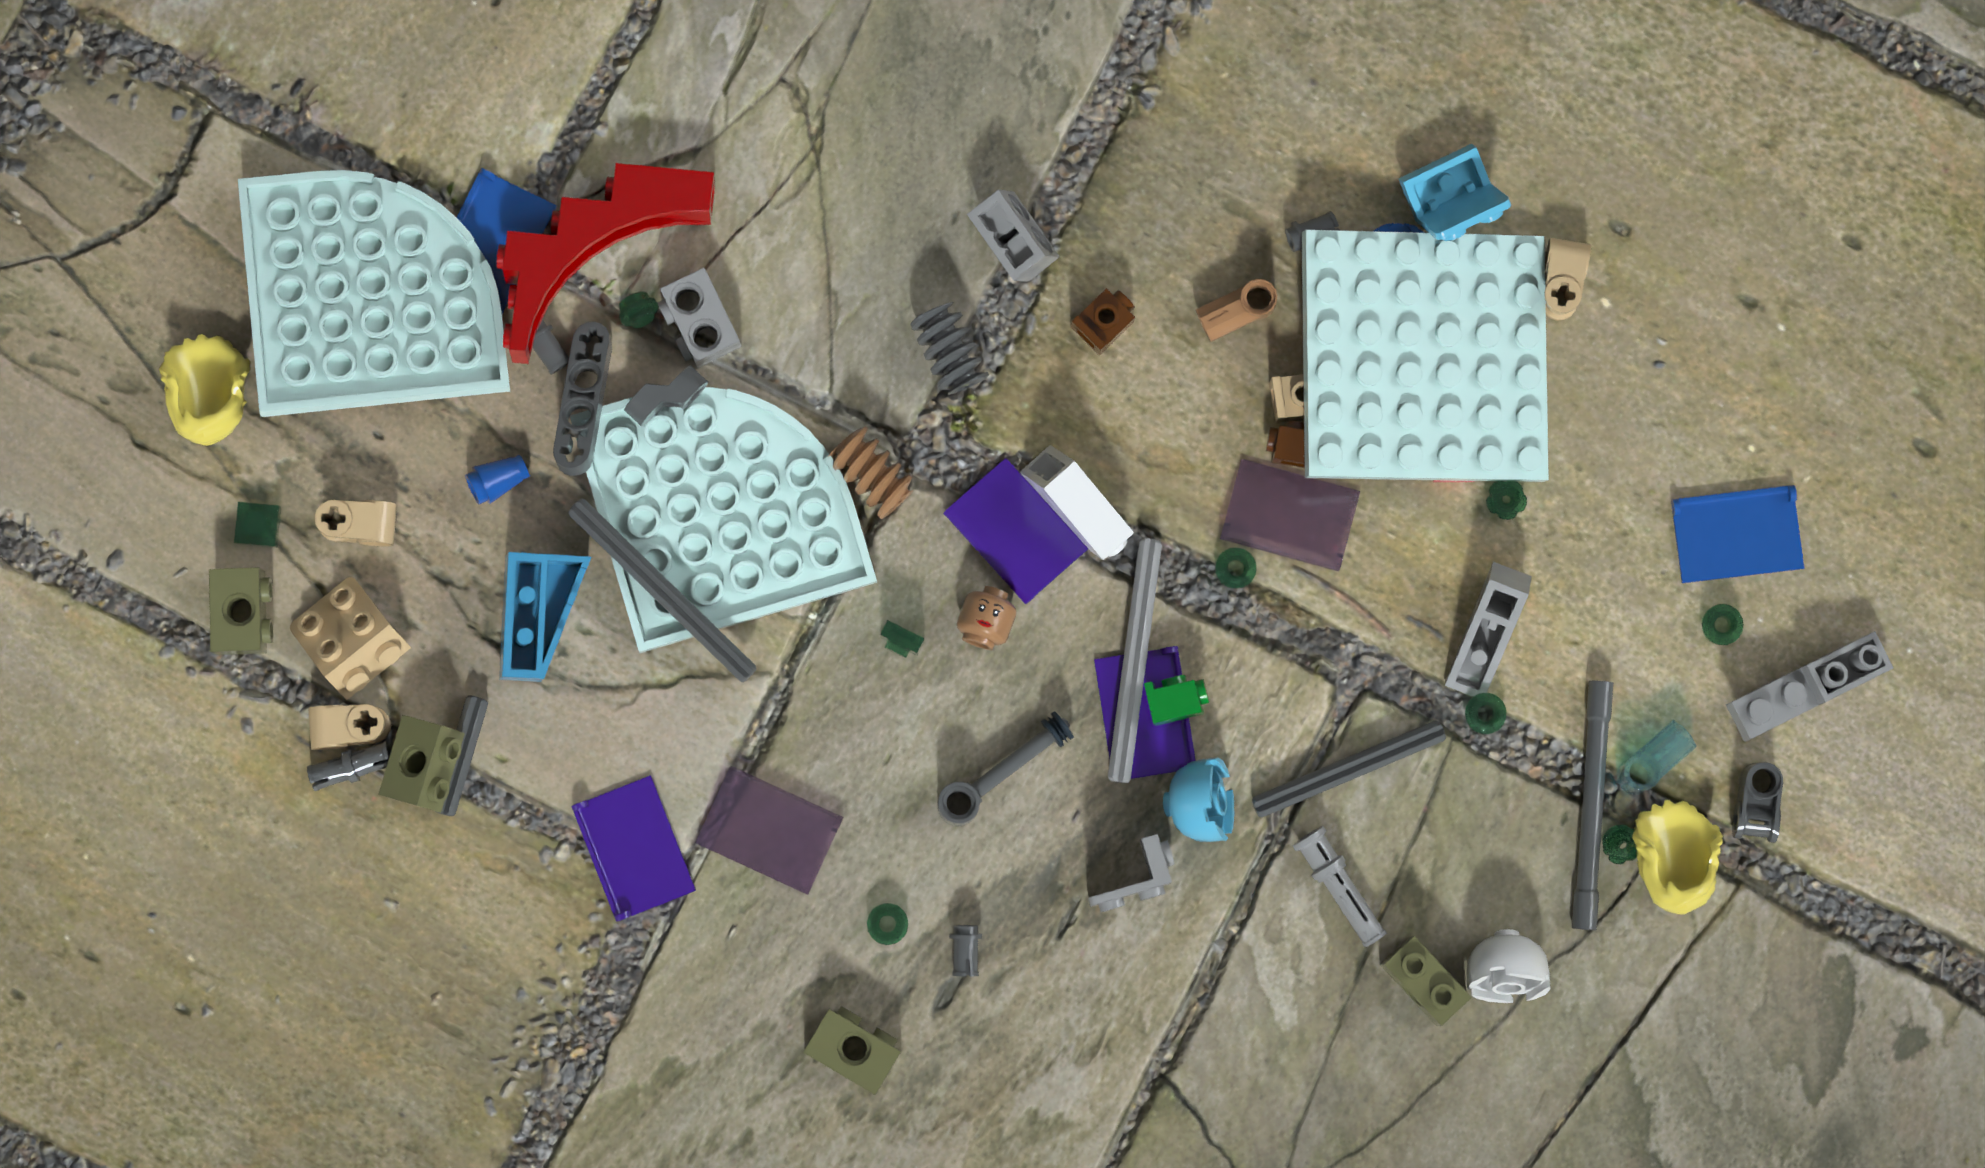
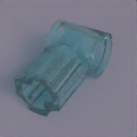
[1616,720,1697,795]

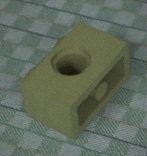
[209,567,273,655]
[378,715,465,813]
[1380,936,1472,1026]
[803,1006,901,1095]

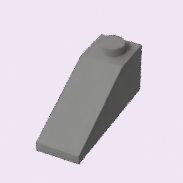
[1445,561,1532,700]

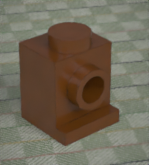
[1071,288,1135,356]
[1266,421,1305,469]

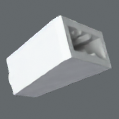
[1020,445,1134,560]

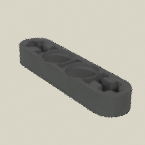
[553,322,612,476]

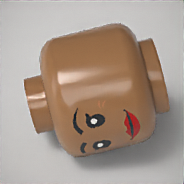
[957,586,1017,650]

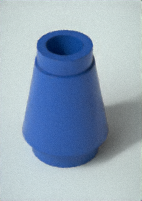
[465,455,530,505]

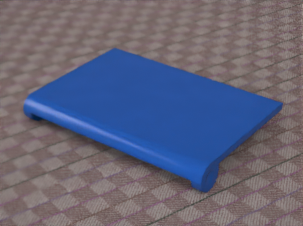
[457,168,557,314]
[1671,485,1805,583]

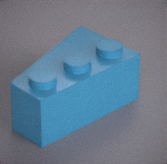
[499,552,591,682]

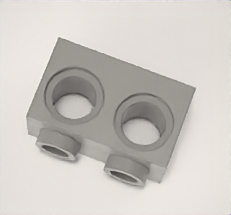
[967,189,1060,282]
[657,268,742,368]

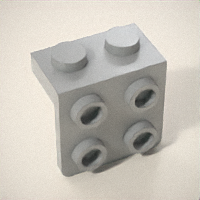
[1088,834,1174,913]

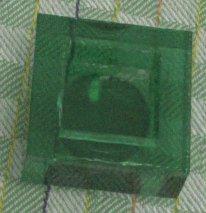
[234,502,282,548]
[880,620,925,658]

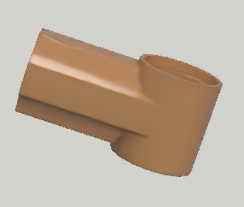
[1195,279,1278,342]

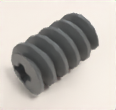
[910,302,989,395]

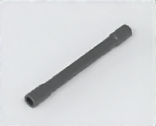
[1572,680,1614,930]

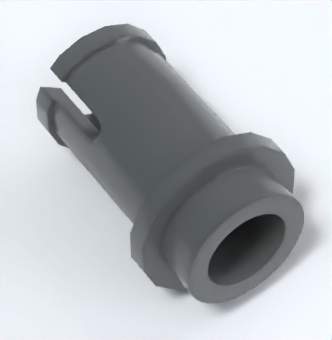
[1285,211,1340,252]
[533,320,569,375]
[949,925,982,977]

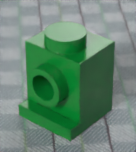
[1144,675,1209,726]

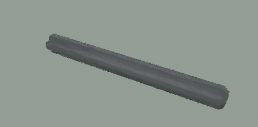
[568,498,757,682]

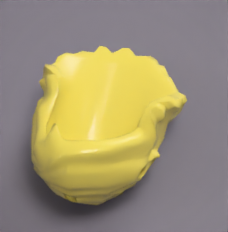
[159,334,251,446]
[1632,800,1723,915]

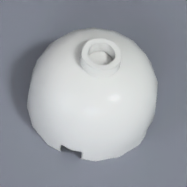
[1466,929,1550,1003]

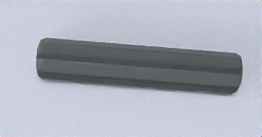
[435,695,488,816]

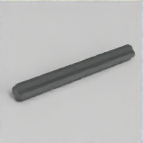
[1252,720,1446,818]

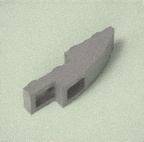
[1726,631,1894,742]

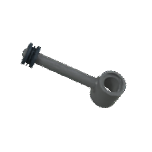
[938,711,1074,826]

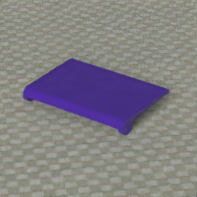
[943,458,1088,605]
[1094,646,1196,779]
[571,775,696,922]

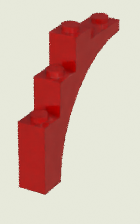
[497,163,715,364]

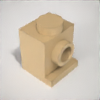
[1269,374,1304,423]

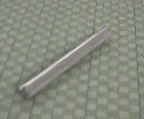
[1108,538,1162,783]

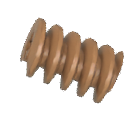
[828,426,914,519]

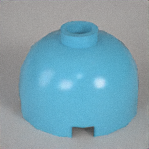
[1163,758,1235,842]

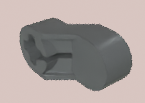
[624,366,708,426]

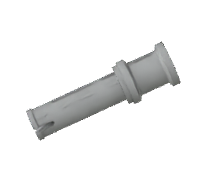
[1292,826,1387,947]

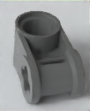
[1732,762,1783,843]

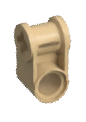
[1544,238,1591,321]
[315,500,397,547]
[308,704,391,750]

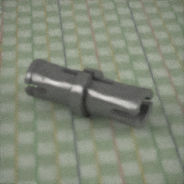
[307,741,392,791]

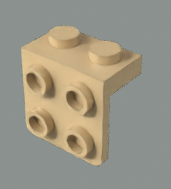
[290,577,411,700]

